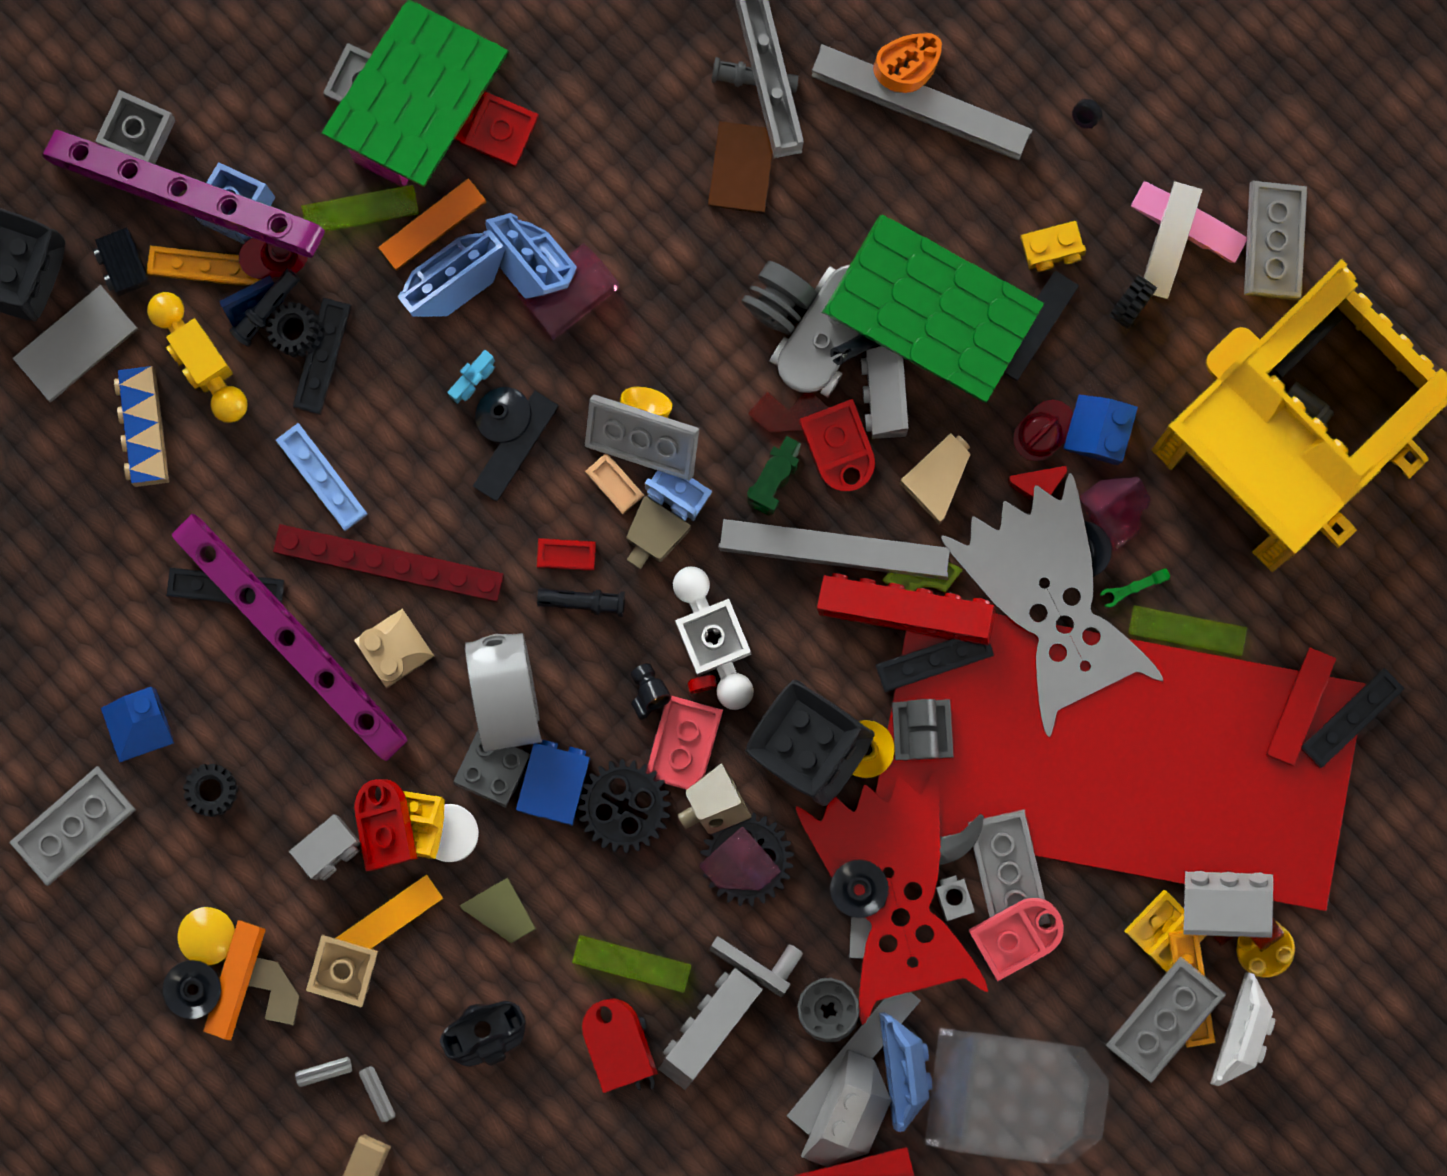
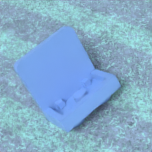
[645,470,712,521]

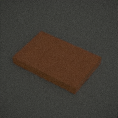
[708,121,773,214]

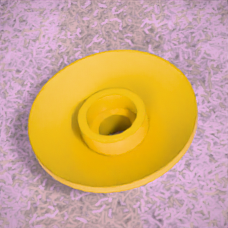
[852,720,895,778]

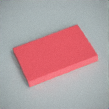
[646,696,723,790]

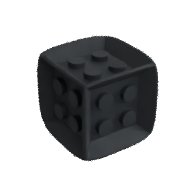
[0,208,65,322]
[745,679,875,806]

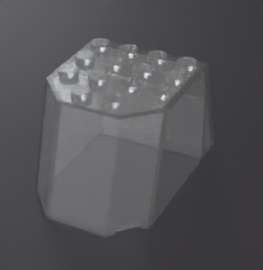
[925,1029,1109,1164]

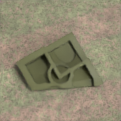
[460,878,536,943]

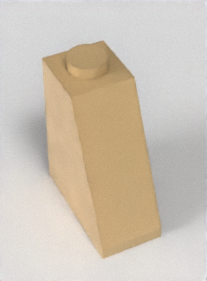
[900,433,970,525]
[343,1135,391,1176]

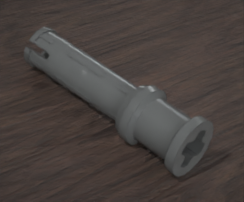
[711,57,799,93]

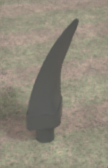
[939,814,984,865]

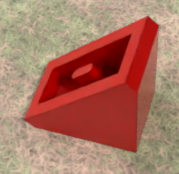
[1008,466,1067,501]

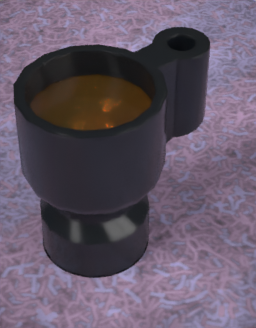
[631,663,671,720]

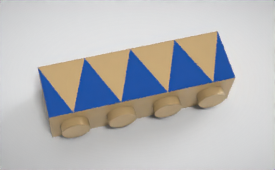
[114,366,169,487]

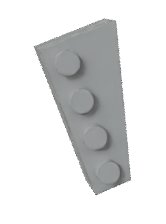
[658,968,763,1090]

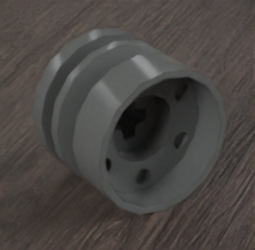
[741,261,818,335]
[798,978,859,1043]

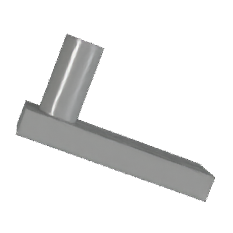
[709,936,803,998]

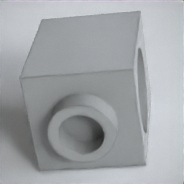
[935,875,975,921]

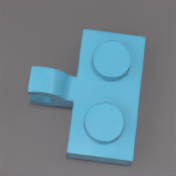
[447,350,495,404]

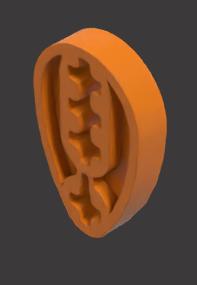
[873,33,942,93]

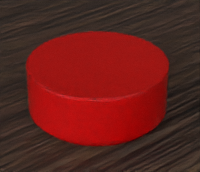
[687,675,717,694]

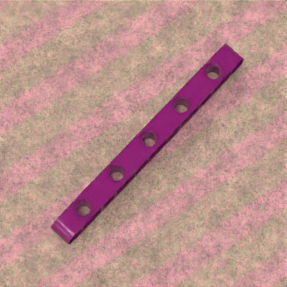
[42,130,325,258]
[172,513,408,761]

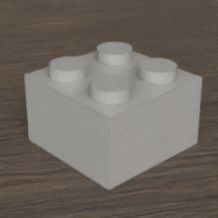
[95,90,176,164]
[289,814,360,881]

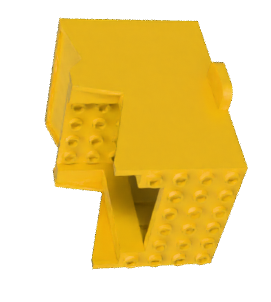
[1151,259,1447,572]

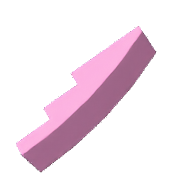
[1131,182,1247,263]

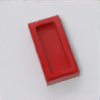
[537,538,596,571]

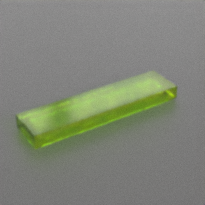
[302,185,419,232]
[1128,605,1247,656]
[572,935,691,993]

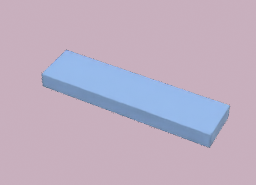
[276,423,368,531]

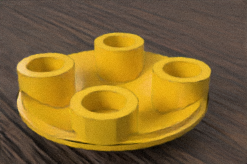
[178,907,235,965]
[1237,920,1295,978]

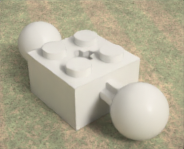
[673,566,754,710]

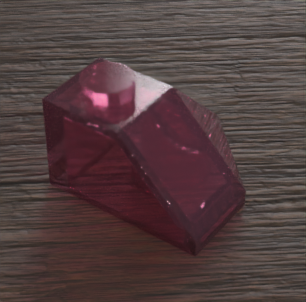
[1079,477,1151,551]
[699,826,781,891]

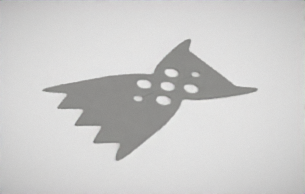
[941,473,1163,737]

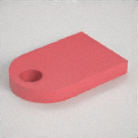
[969,898,1064,981]

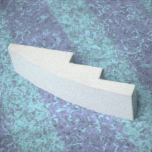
[1144,181,1202,299]

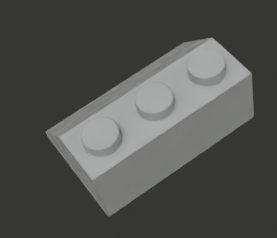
[861,346,909,439]
[1184,871,1273,938]

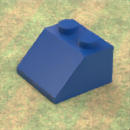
[1063,394,1138,466]

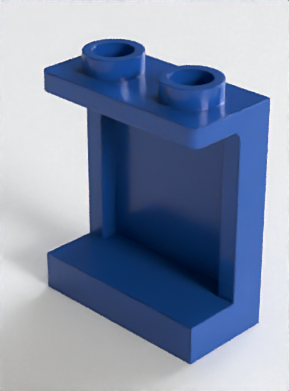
[516,740,591,826]

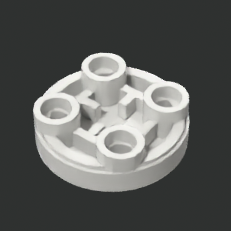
[436,804,479,862]

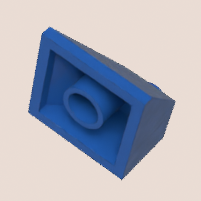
[101,687,174,763]

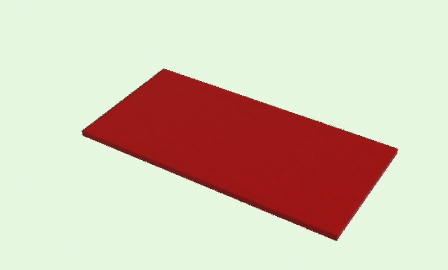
[876,613,1366,911]

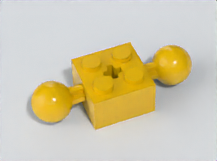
[147,292,248,423]

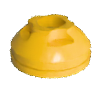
[620,387,672,418]

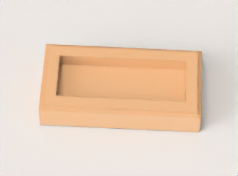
[585,453,644,515]

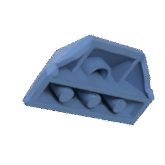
[485,213,577,299]
[398,230,505,317]
[879,1012,932,1132]

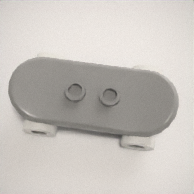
[770,265,860,398]

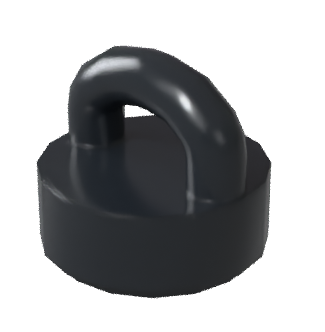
[1072,99,1102,129]

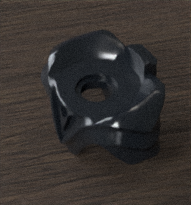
[440,1001,526,1067]

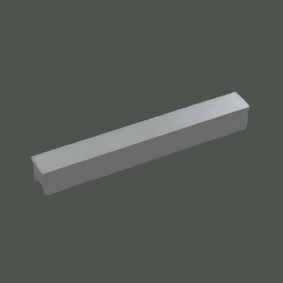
[735,0,804,158]
[811,44,1033,161]
[718,519,950,580]

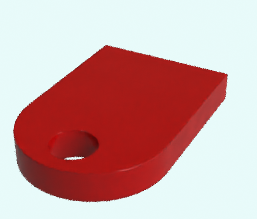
[455,91,539,167]
[798,399,875,492]
[354,779,418,871]
[582,998,658,1093]

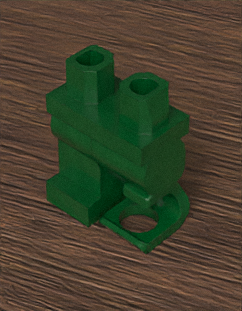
[747,436,801,516]

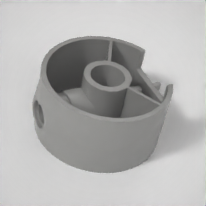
[465,633,542,752]

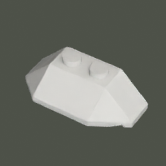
[1210,972,1275,1086]

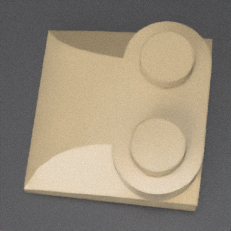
[354,608,435,688]
[306,935,378,1007]

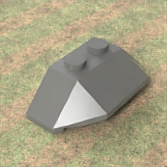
[801,1049,891,1167]

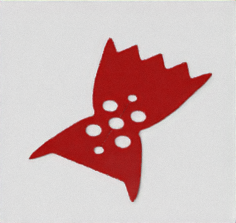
[796,770,988,1025]

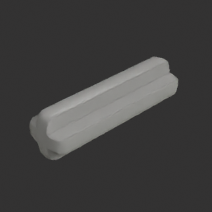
[295,1057,352,1087]
[359,1066,395,1122]

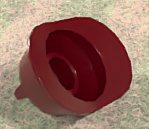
[239,231,307,279]
[1013,399,1073,461]

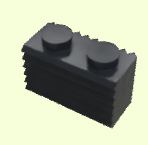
[93,228,151,296]

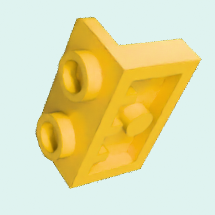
[1020,221,1086,272]

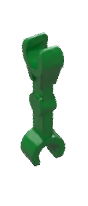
[1100,568,1170,608]

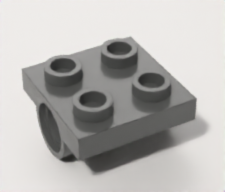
[892,699,953,761]
[453,730,530,808]

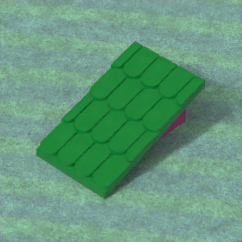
[322,0,509,188]
[822,215,1045,402]

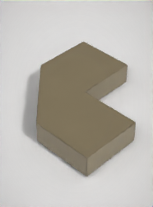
[248,958,300,1025]

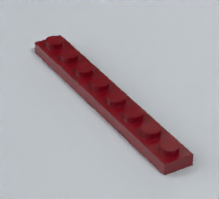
[273,524,504,602]

